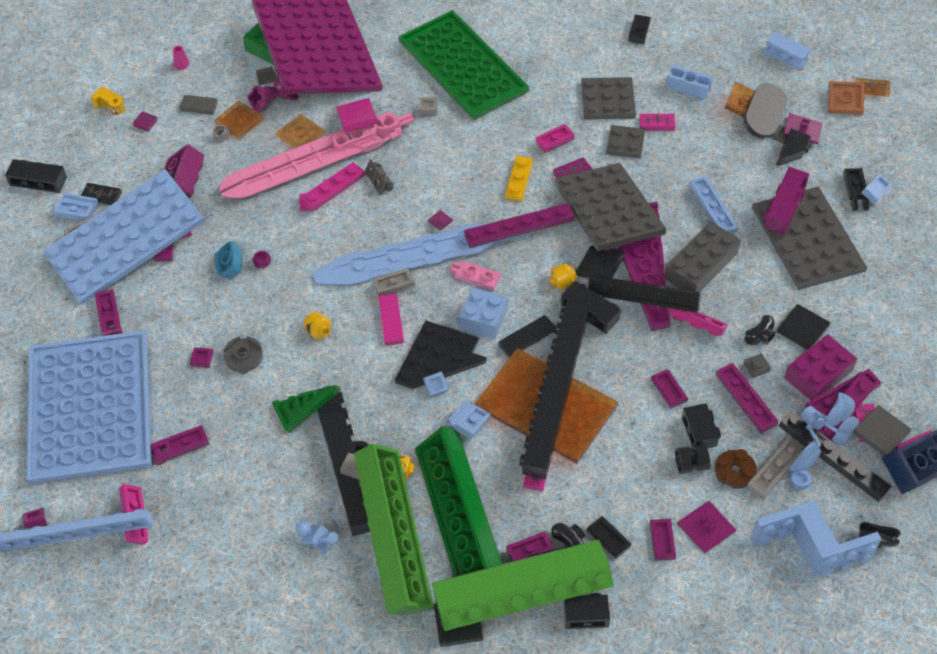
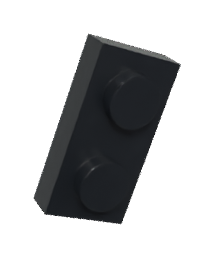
[628,14,651,44]

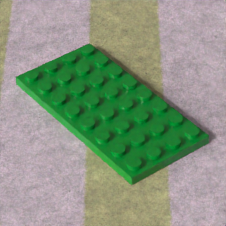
[398,10,529,120]

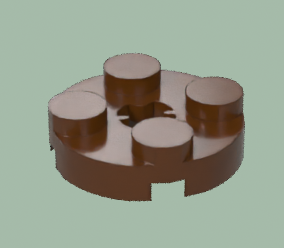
[715,449,757,489]

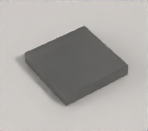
[853,405,912,456]

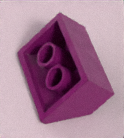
[164,144,205,198]

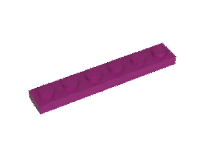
[464,203,574,248]

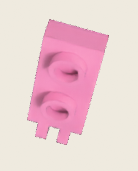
[449,261,501,291]

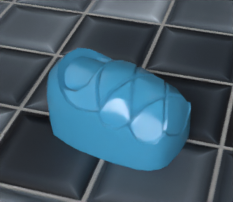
[215,241,242,279]

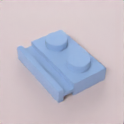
[53,193,98,221]
[447,400,492,439]

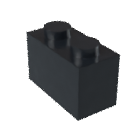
[681,403,721,448]
[563,593,610,629]

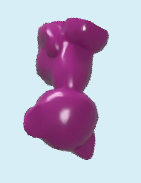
[248,78,299,112]

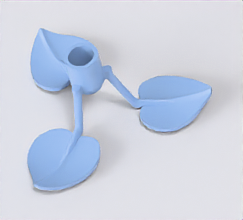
[788,393,859,471]

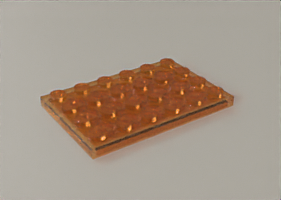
[475,348,618,464]

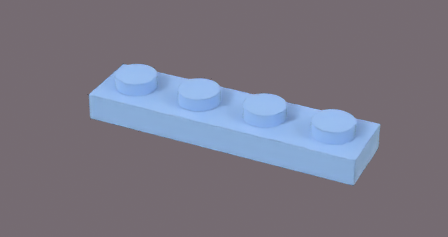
[689,176,738,234]

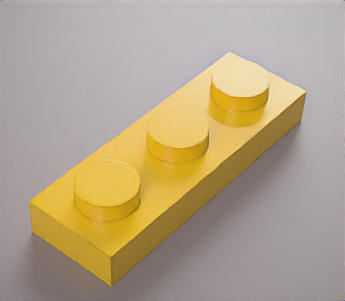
[505,155,533,202]

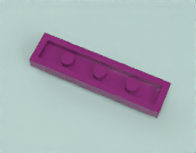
[716,363,779,434]
[805,369,882,415]
[816,372,876,441]

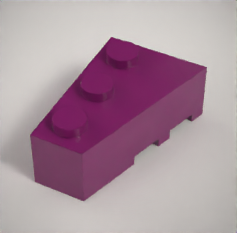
[763,166,810,235]

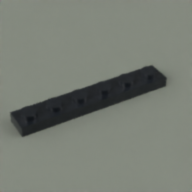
[588,275,701,313]
[778,411,892,502]

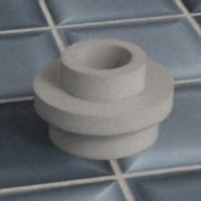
[213,125,230,142]

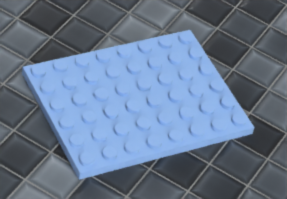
[27,331,152,484]

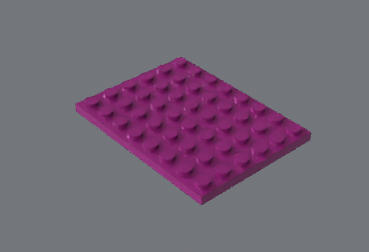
[252,0,383,94]

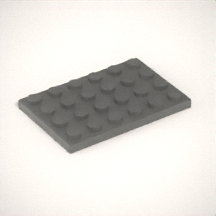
[555,163,666,251]
[752,186,867,290]

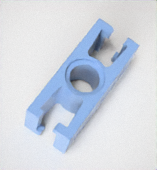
[764,32,811,70]
[666,65,713,100]

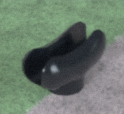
[745,315,776,345]
[858,522,901,548]
[552,523,585,547]

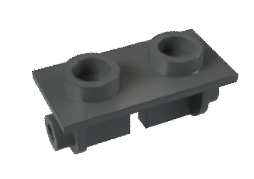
[365,159,393,195]

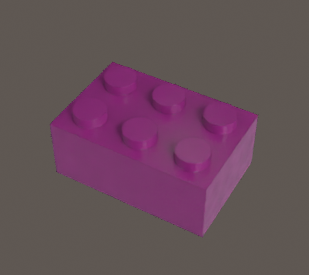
[784,334,858,401]

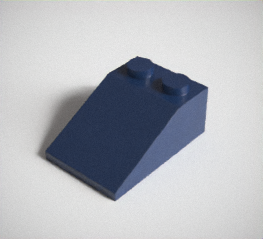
[881,429,937,494]

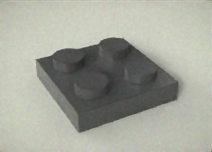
[606,125,645,159]

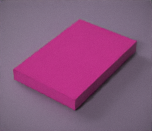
[336,98,378,132]

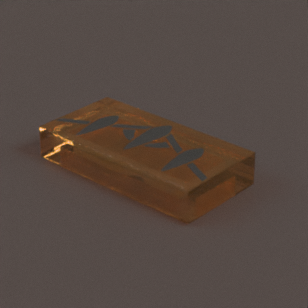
[855,78,891,97]

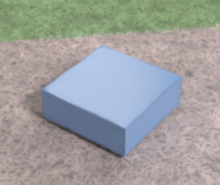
[423,372,449,397]

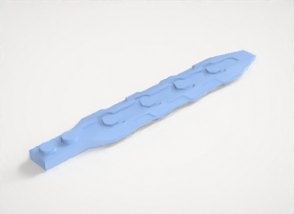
[313,223,530,286]

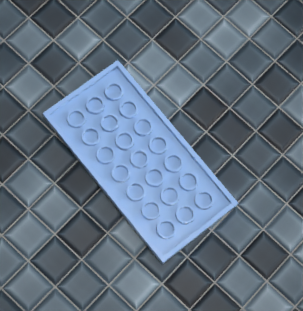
[42,169,205,305]

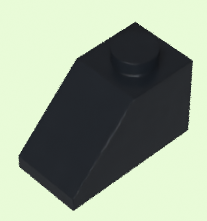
[776,128,811,166]

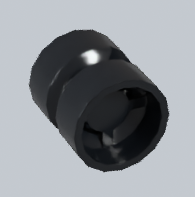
[675,444,710,474]

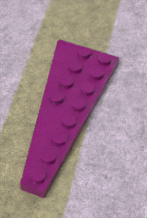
[618,202,670,331]

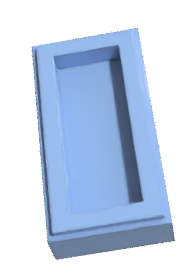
[861,173,892,205]

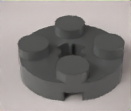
[224,336,263,374]

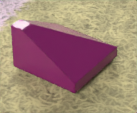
[428,210,453,231]
[23,508,48,528]

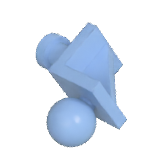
[295,521,339,554]

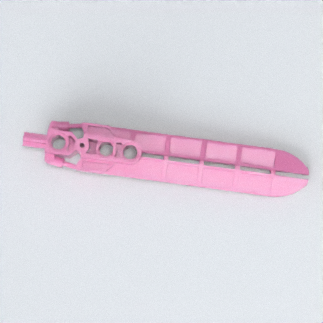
[219,112,414,199]

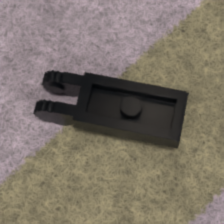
[843,168,870,211]

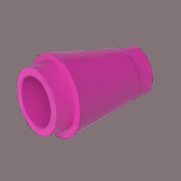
[173,45,190,70]

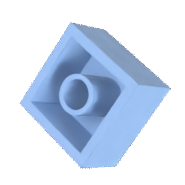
[459,287,508,339]

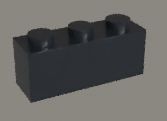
[5,159,67,193]
[561,280,621,334]

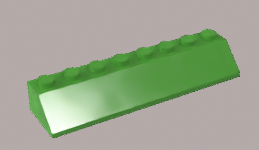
[354,444,434,616]
[432,540,614,631]

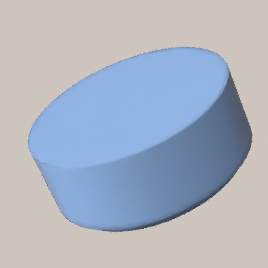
[790,470,812,490]

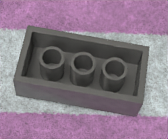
[665,221,741,292]

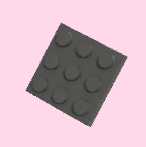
[581,77,636,119]

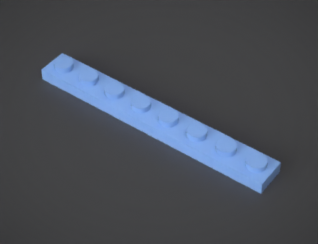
[0,509,153,552]

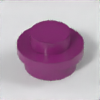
[252,251,271,268]

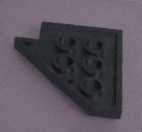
[395,320,487,389]

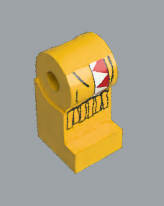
[91,86,125,115]

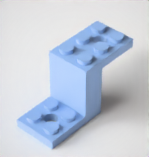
[750,501,881,577]

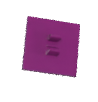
[784,113,823,145]
[677,500,737,553]

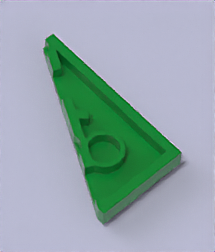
[271,385,341,433]

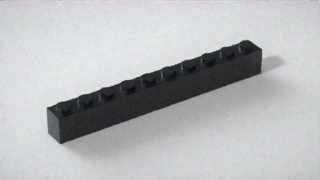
[519,301,590,480]

